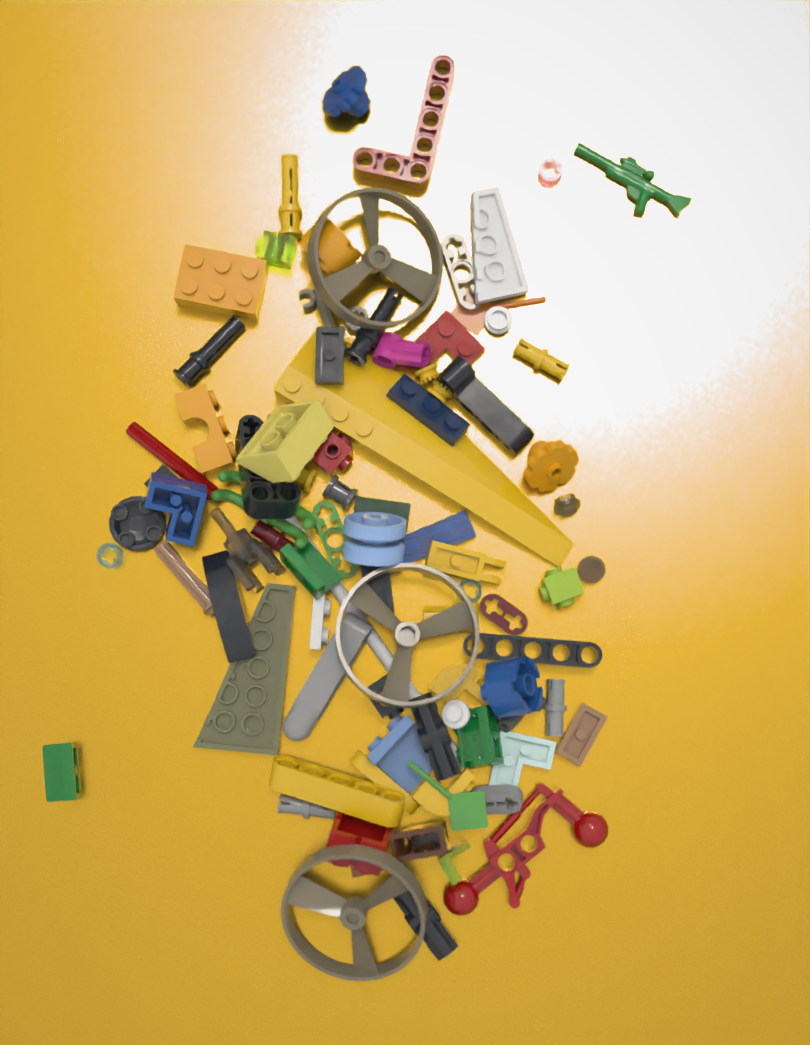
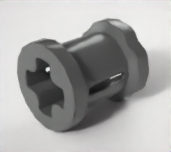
[322,475,359,510]

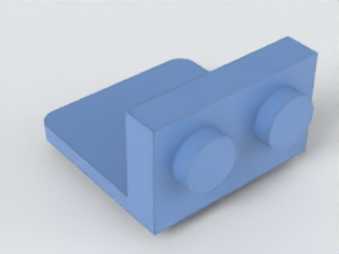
[367,714,433,793]

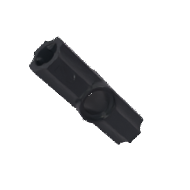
[409,692,461,781]
[393,891,458,961]

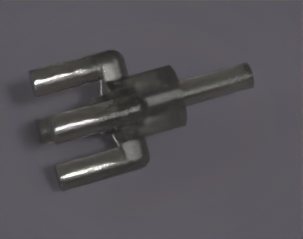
[210,507,286,594]

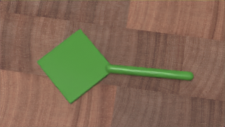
[407,761,488,831]

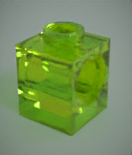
[255,230,298,270]

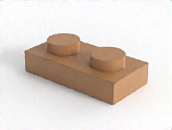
[555,703,608,766]

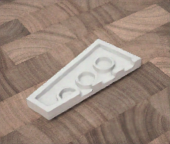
[470,187,529,305]

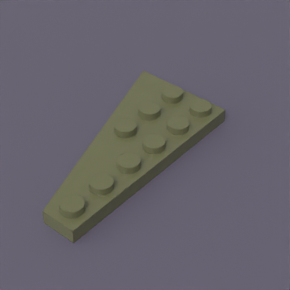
[193,583,296,755]

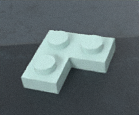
[488,730,556,787]

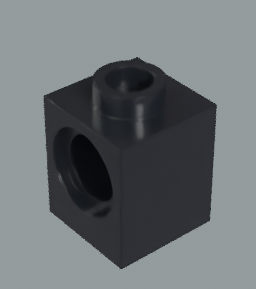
[367,674,405,720]

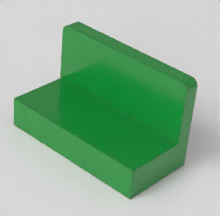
[280,541,342,600]
[42,742,81,802]

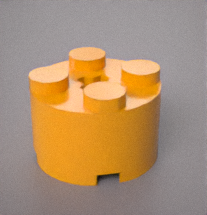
[298,218,362,276]

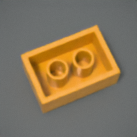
[173,244,269,321]

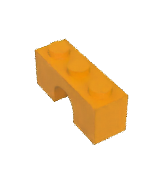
[174,384,237,477]

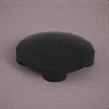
[109,496,165,551]

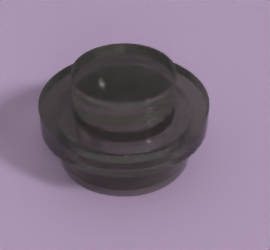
[553,493,581,517]
[577,555,606,583]

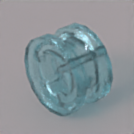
[97,543,124,569]
[458,578,482,603]

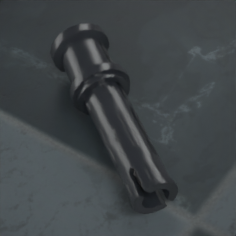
[345,287,403,366]
[172,315,246,389]

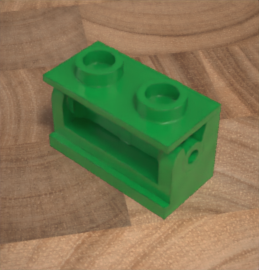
[454,705,504,769]

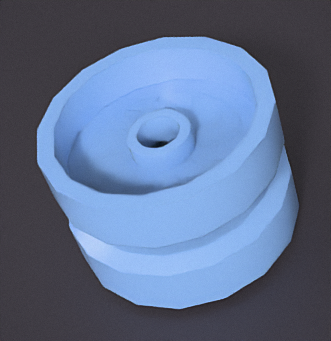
[342,512,406,566]

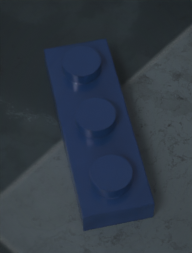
[386,373,470,447]

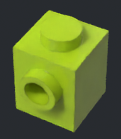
[539,566,585,609]

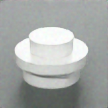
[484,306,512,334]
[442,700,470,729]

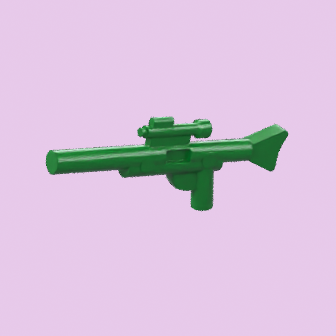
[574,142,692,216]

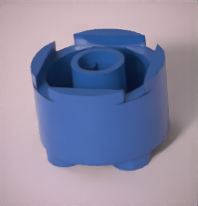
[480,657,543,719]

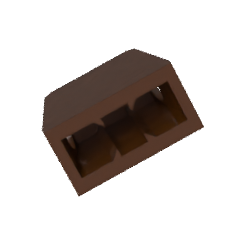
[388,820,451,862]

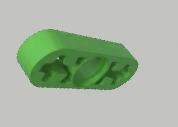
[312,501,358,579]

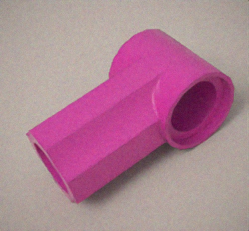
[372,332,431,369]

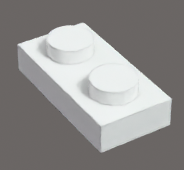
[309,593,331,650]

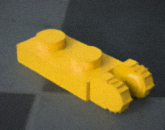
[425,540,506,584]

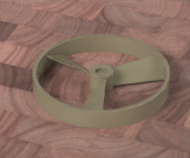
[307,188,443,330]
[335,563,479,708]
[281,844,428,981]

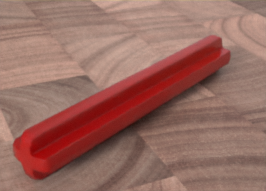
[125,422,218,499]

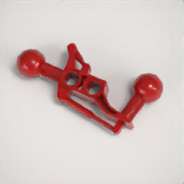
[443,783,609,916]

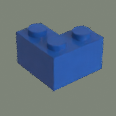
[145,472,207,547]

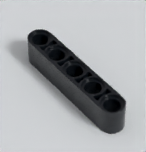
[463,633,603,668]

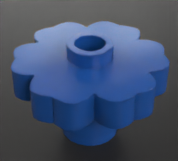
[321,65,372,117]

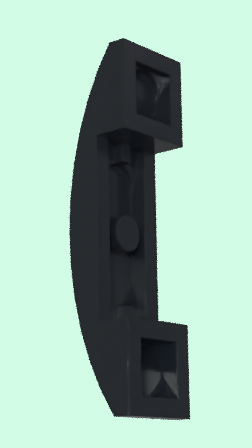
[202,549,256,663]

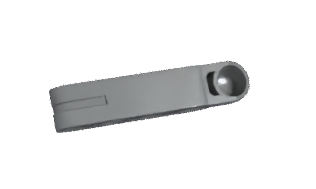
[283,612,374,741]

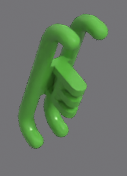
[211,470,316,549]

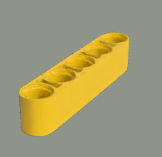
[268,755,406,828]

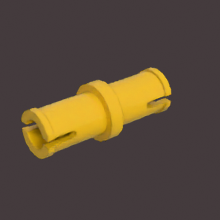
[513,338,570,380]

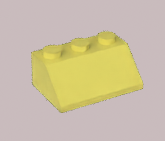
[235,399,335,483]

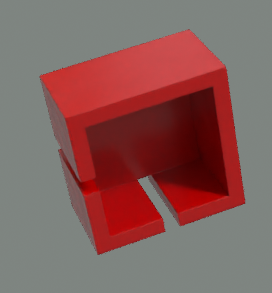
[326,812,393,876]

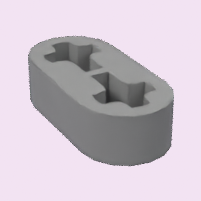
[471,785,523,815]

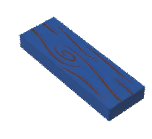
[399,510,476,563]

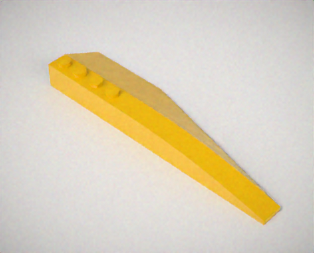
[273,325,574,567]

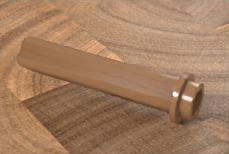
[154,541,215,617]

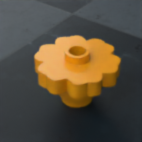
[523,440,579,492]

